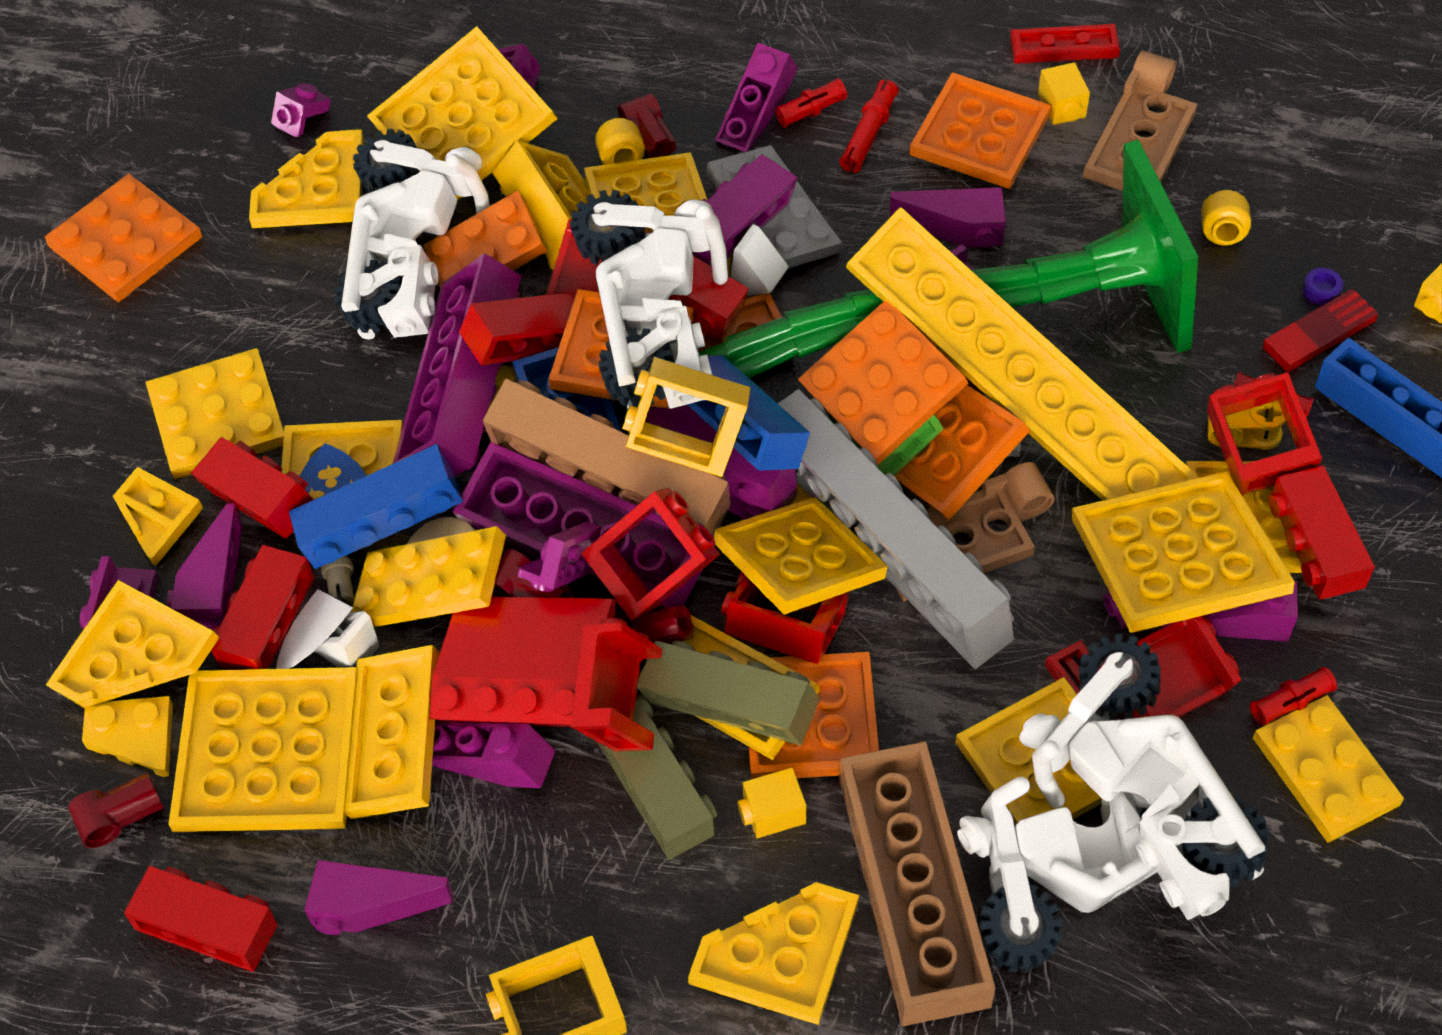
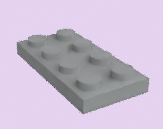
[706,145,842,268]

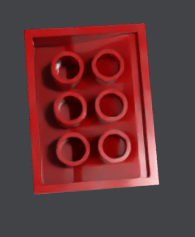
[429,597,616,727]

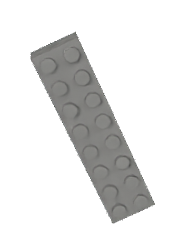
[778,389,1014,670]

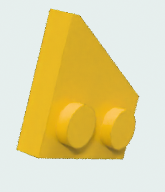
[82,696,173,777]

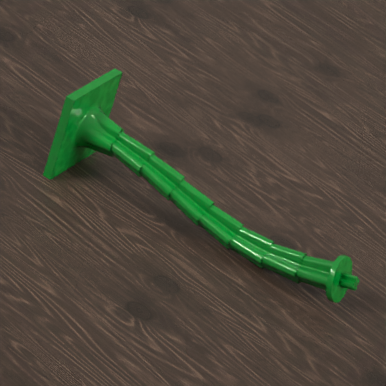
[699,139,1198,379]

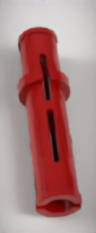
[839,79,899,173]

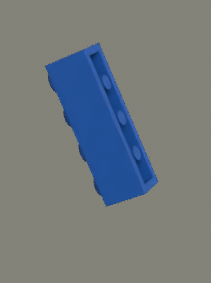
[1315,337,1442,478]
[687,355,810,471]
[289,444,463,569]

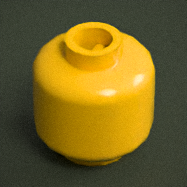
[595,118,645,165]
[1201,190,1251,246]

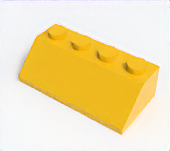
[492,140,589,270]

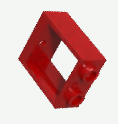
[1207,372,1322,495]
[581,488,720,621]
[721,571,850,665]

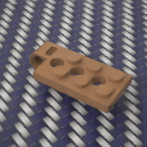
[1083,50,1197,191]
[896,462,1055,602]

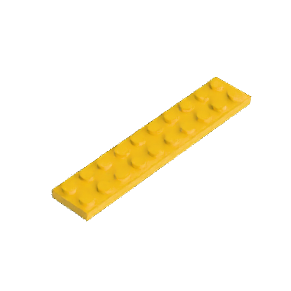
[846,207,1199,501]

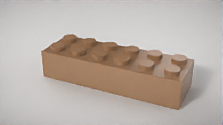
[482,379,731,538]
[839,742,995,1026]

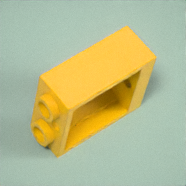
[622,357,751,477]
[486,936,627,1035]

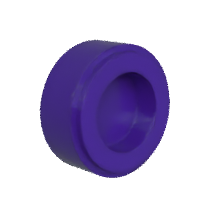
[1302,268,1343,306]

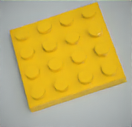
[367,27,557,201]
[1072,471,1295,633]
[169,667,357,832]

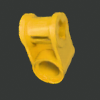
[1208,401,1286,450]

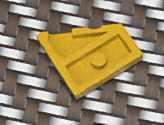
[113,467,203,566]

